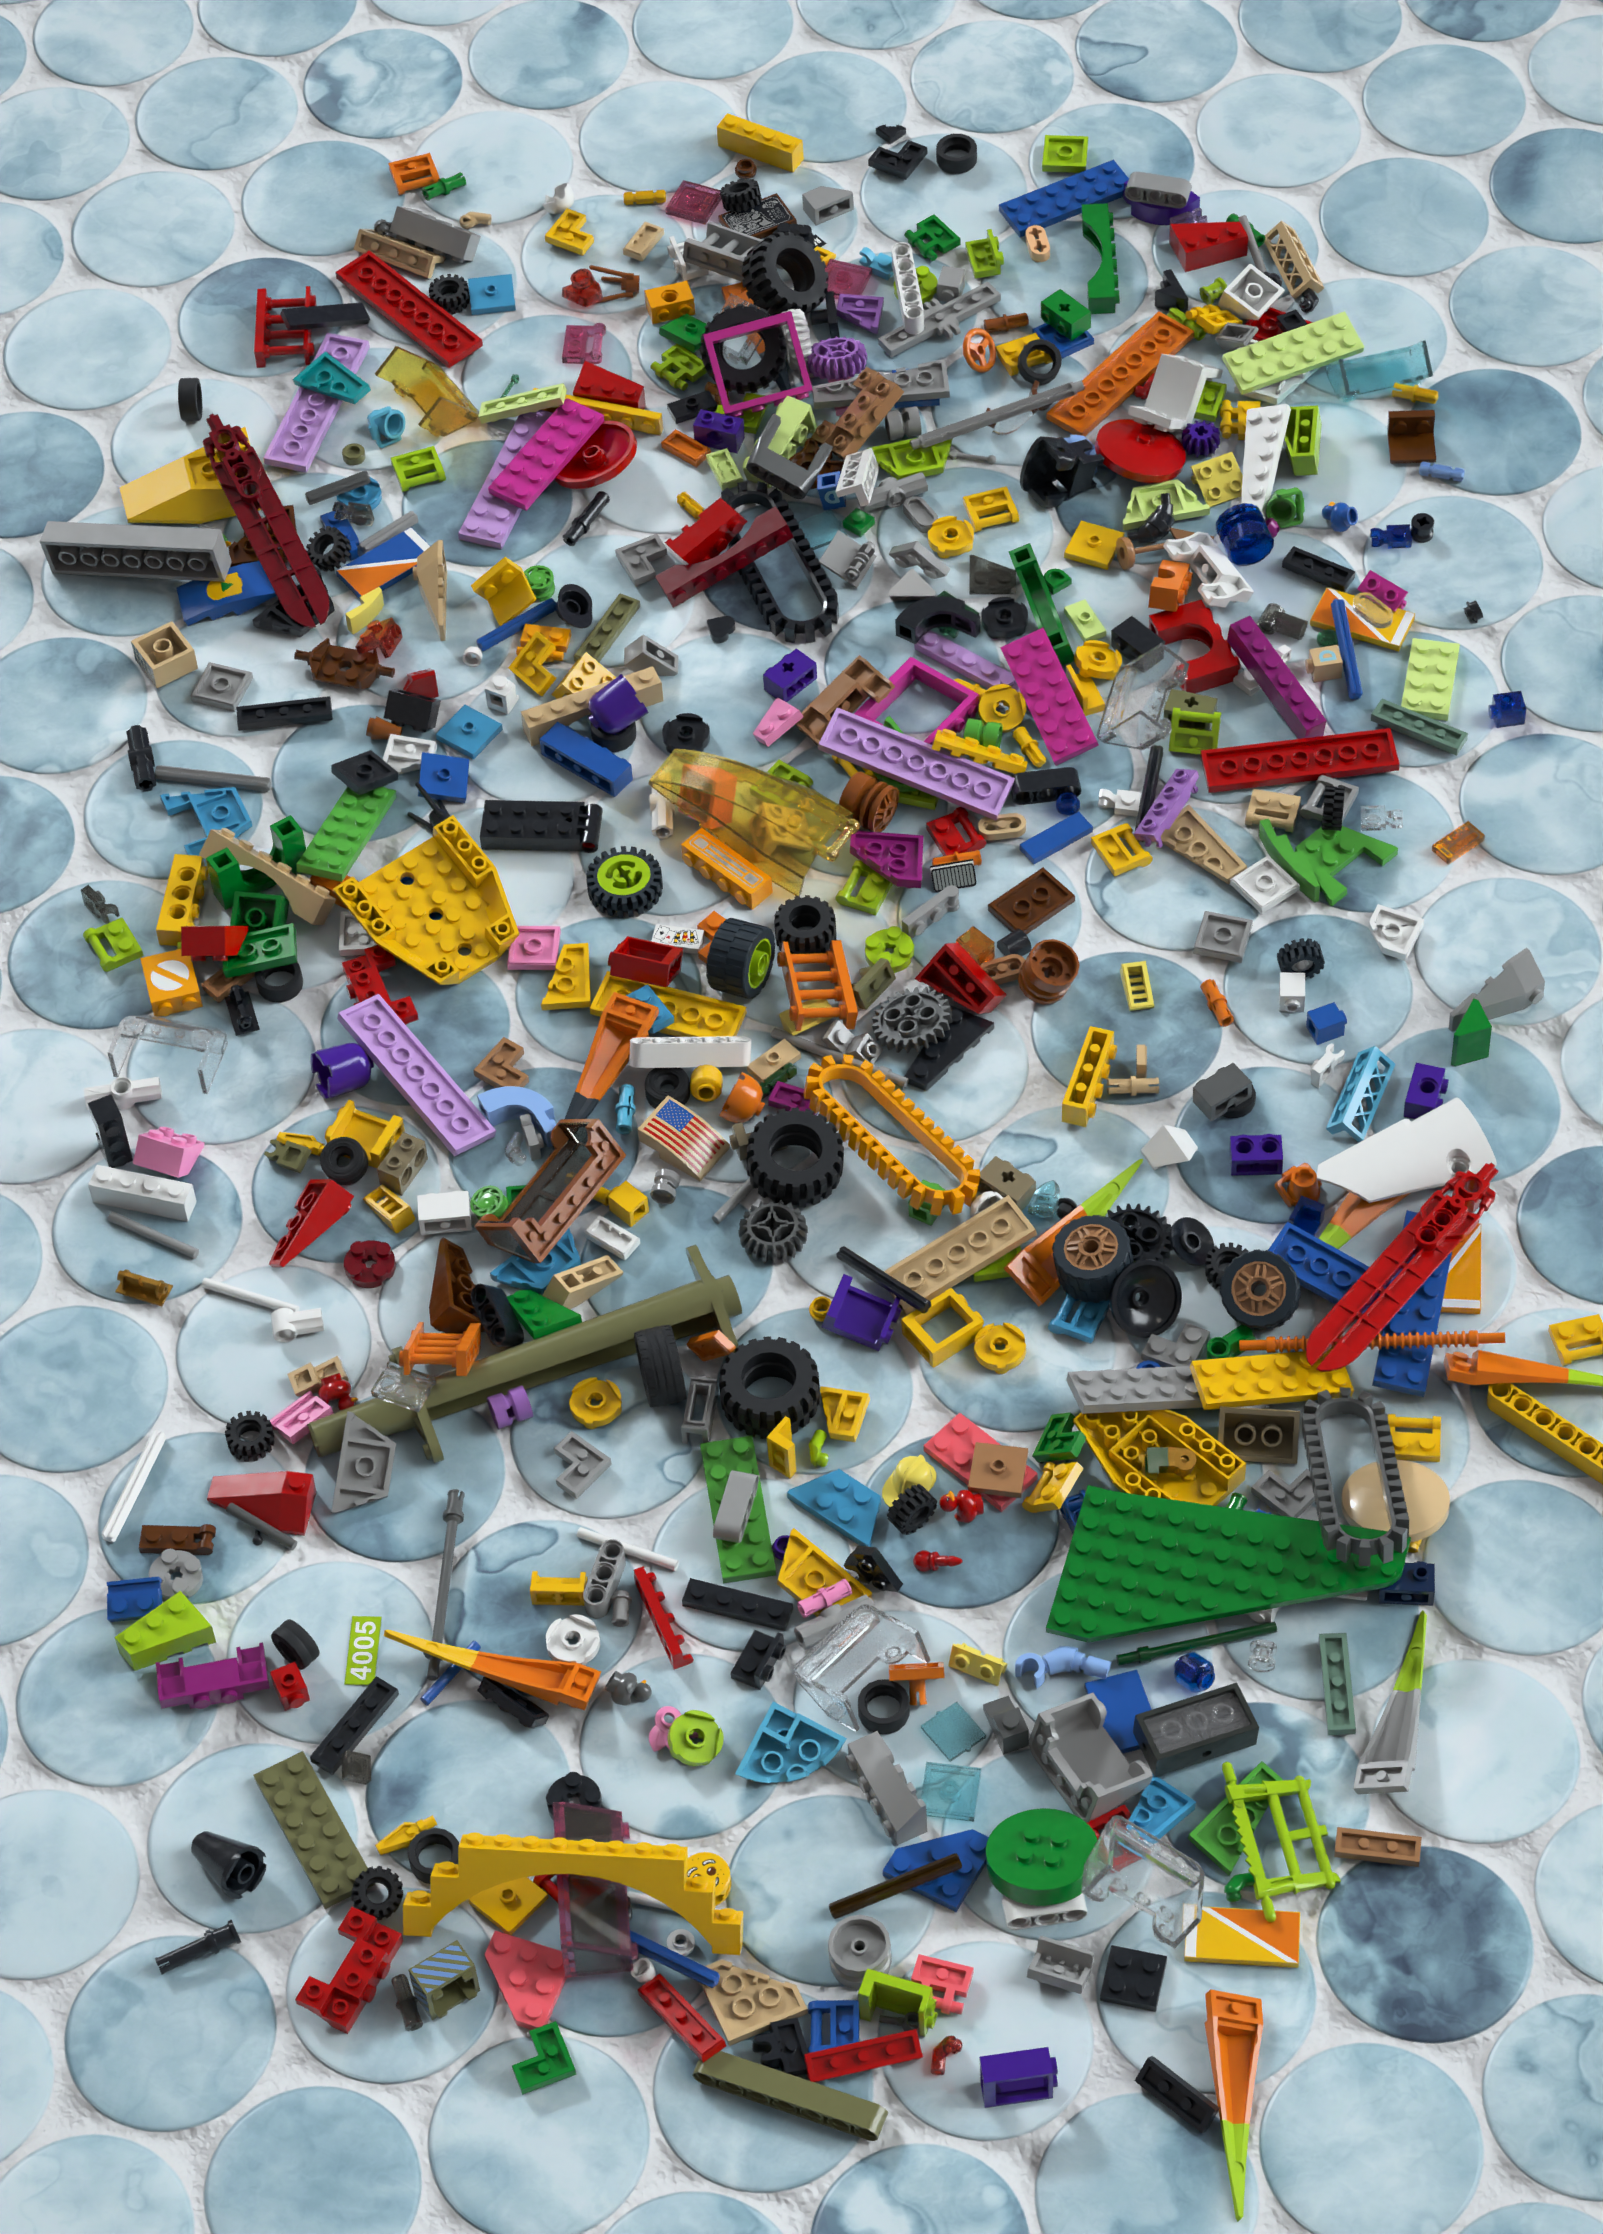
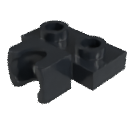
[844,1545,903,1592]
[752,2017,809,2076]

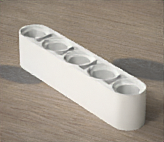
[891,242,924,335]
[629,1036,751,1068]

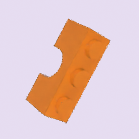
[1148,560,1193,612]

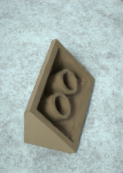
[1218,1406,1300,1464]

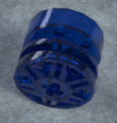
[1216,503,1274,566]

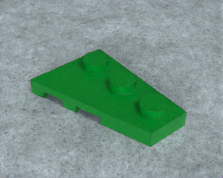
[507,1289,582,1339]

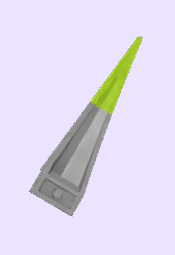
[1353,1610,1427,1794]

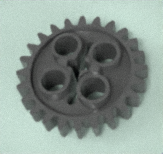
[872,987,953,1053]

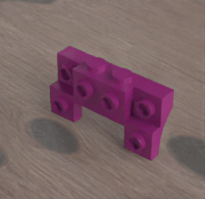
[155,1642,270,1709]

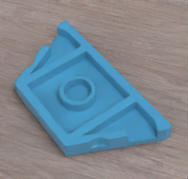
[490,1228,581,1295]
[787,1469,881,1547]

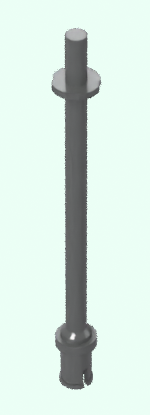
[423,1489,465,1681]

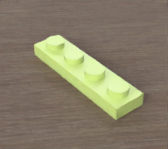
[478,383,567,424]

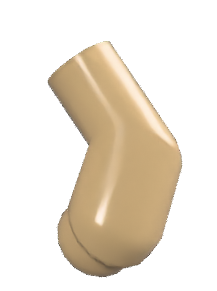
[459,212,492,229]

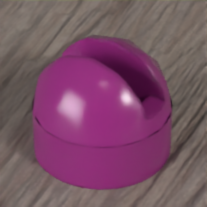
[1259,518,1279,538]

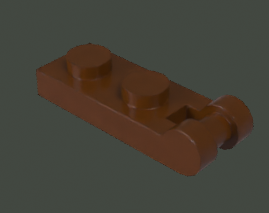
[139,1524,216,1555]

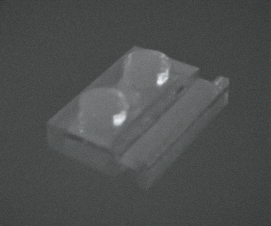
[371,1361,436,1412]

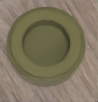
[342,443,366,465]

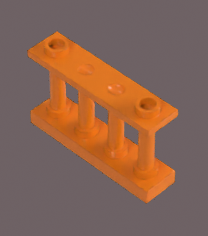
[777,940,858,1031]
[399,1322,481,1376]

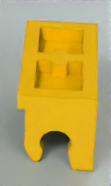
[530,1571,588,1606]

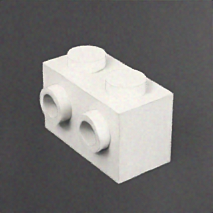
[417,1191,472,1235]

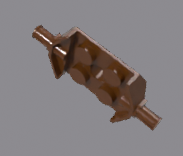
[294,638,395,689]

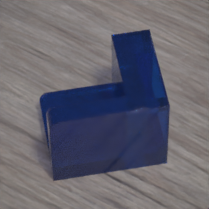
[1289,1196,1325,1236]

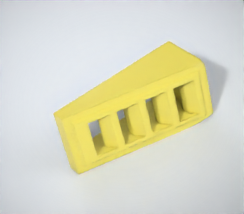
[1120,961,1154,1011]

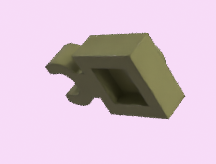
[264,1139,312,1173]

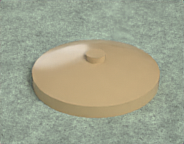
[1342,1460,1450,1542]

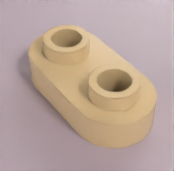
[978,813,1026,841]

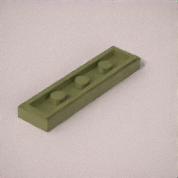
[574,593,640,662]

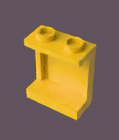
[325,1100,405,1168]

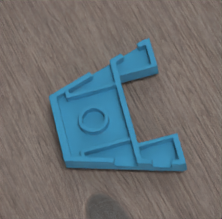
[160,787,252,860]

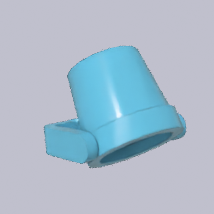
[367,406,406,448]

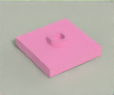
[507,926,561,970]

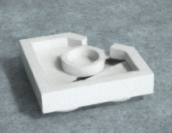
[1368,904,1424,961]

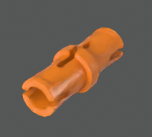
[1200,979,1234,1027]

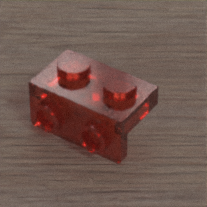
[355,617,403,658]

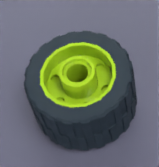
[706,918,775,999]

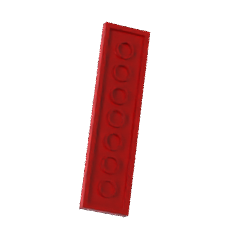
[335,250,483,368]
[1201,728,1400,793]

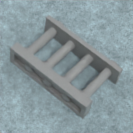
[683,222,783,282]

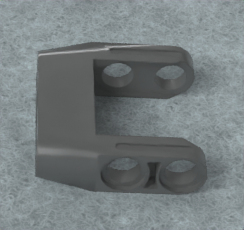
[746,413,833,499]

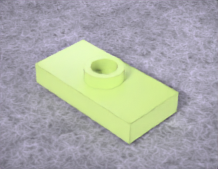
[706,448,743,491]
[1064,599,1106,642]

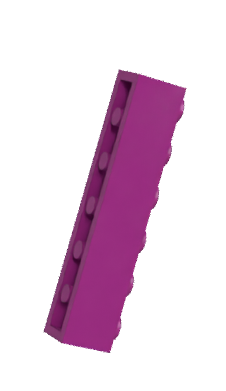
[1227,616,1327,739]

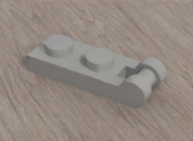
[902,885,959,939]

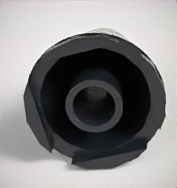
[191,1831,267,1899]

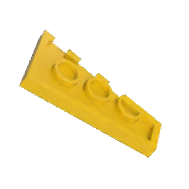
[931,729,1028,774]

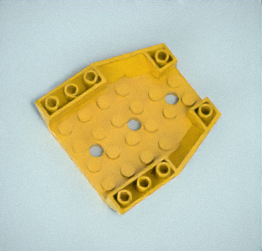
[333,815,519,985]

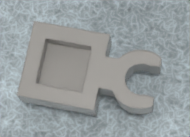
[519,1114,544,1161]

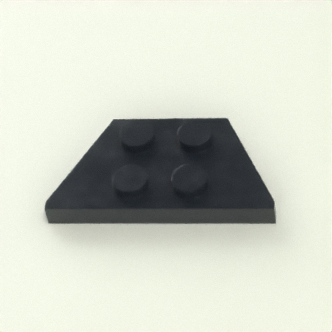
[252,570,335,637]

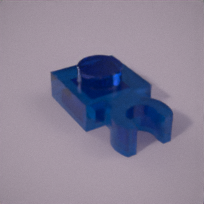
[1370,524,1412,549]

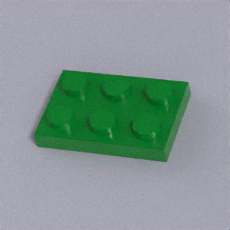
[223,923,298,978]

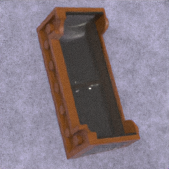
[474,1119,626,1263]

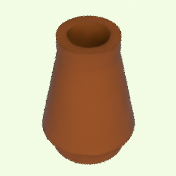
[366,716,402,740]

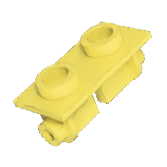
[948,1643,1008,1686]

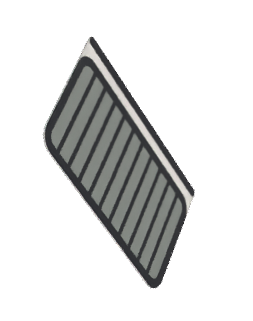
[930,859,977,892]

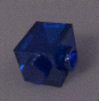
[1488,691,1526,728]

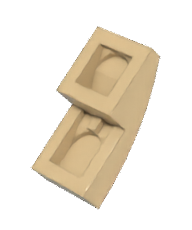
[287,1356,349,1397]

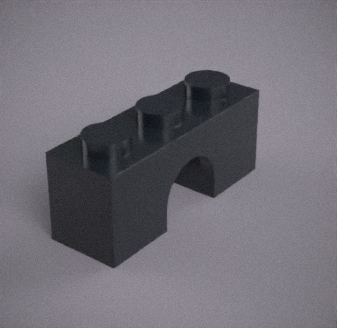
[88,1094,133,1168]

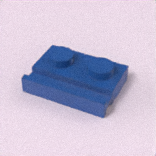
[107,1576,162,1622]

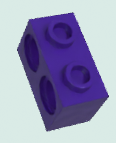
[1230,1134,1283,1176]

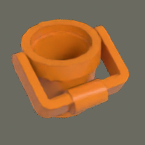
[1274,1163,1322,1209]

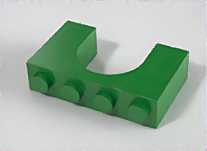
[206,815,306,910]

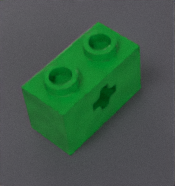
[1040,289,1091,341]

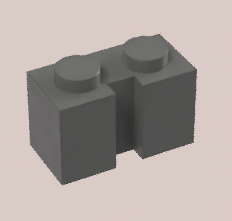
[1193,1062,1252,1122]

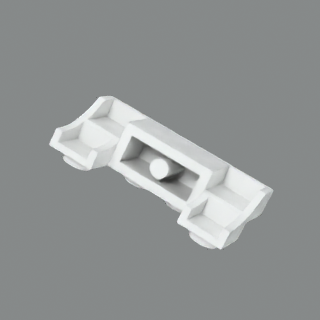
[1163,532,1254,608]

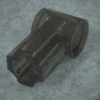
[1257,603,1308,640]

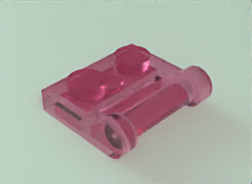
[562,323,606,364]

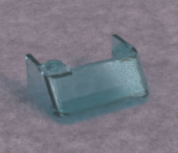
[1325,340,1433,403]

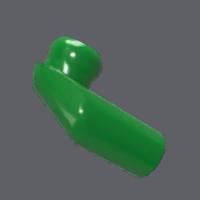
[1224,1872,1255,1902]

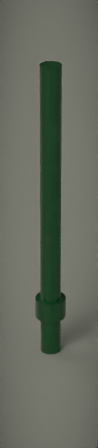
[1116,1621,1277,1666]

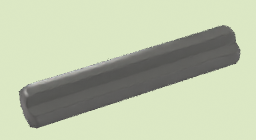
[305,471,371,505]

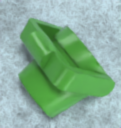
[1266,487,1305,528]

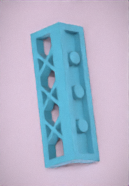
[1326,1046,1395,1142]

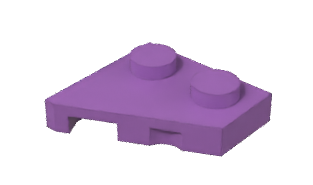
[836,294,884,334]

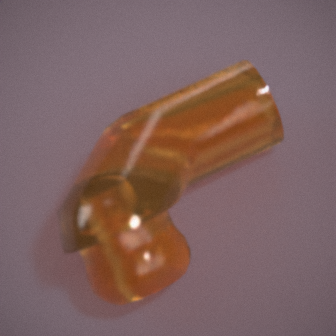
[705,382,730,405]

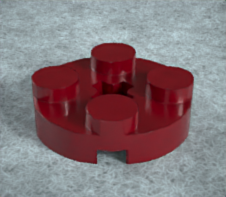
[344,1240,396,1288]

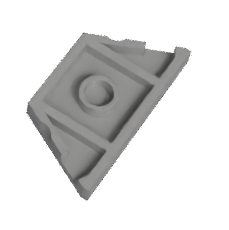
[331,1411,396,1513]

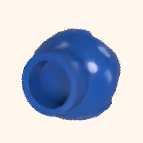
[1322,502,1358,532]

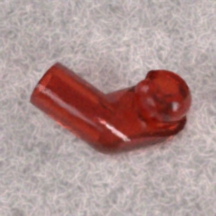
[931,2035,963,2075]

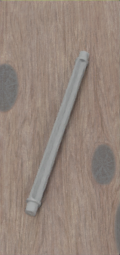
[910,380,1085,450]

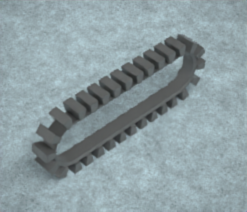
[1302,1387,1409,1566]

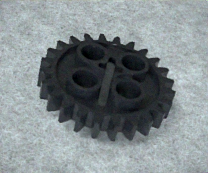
[1101,1203,1173,1264]

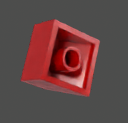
[181,926,248,961]

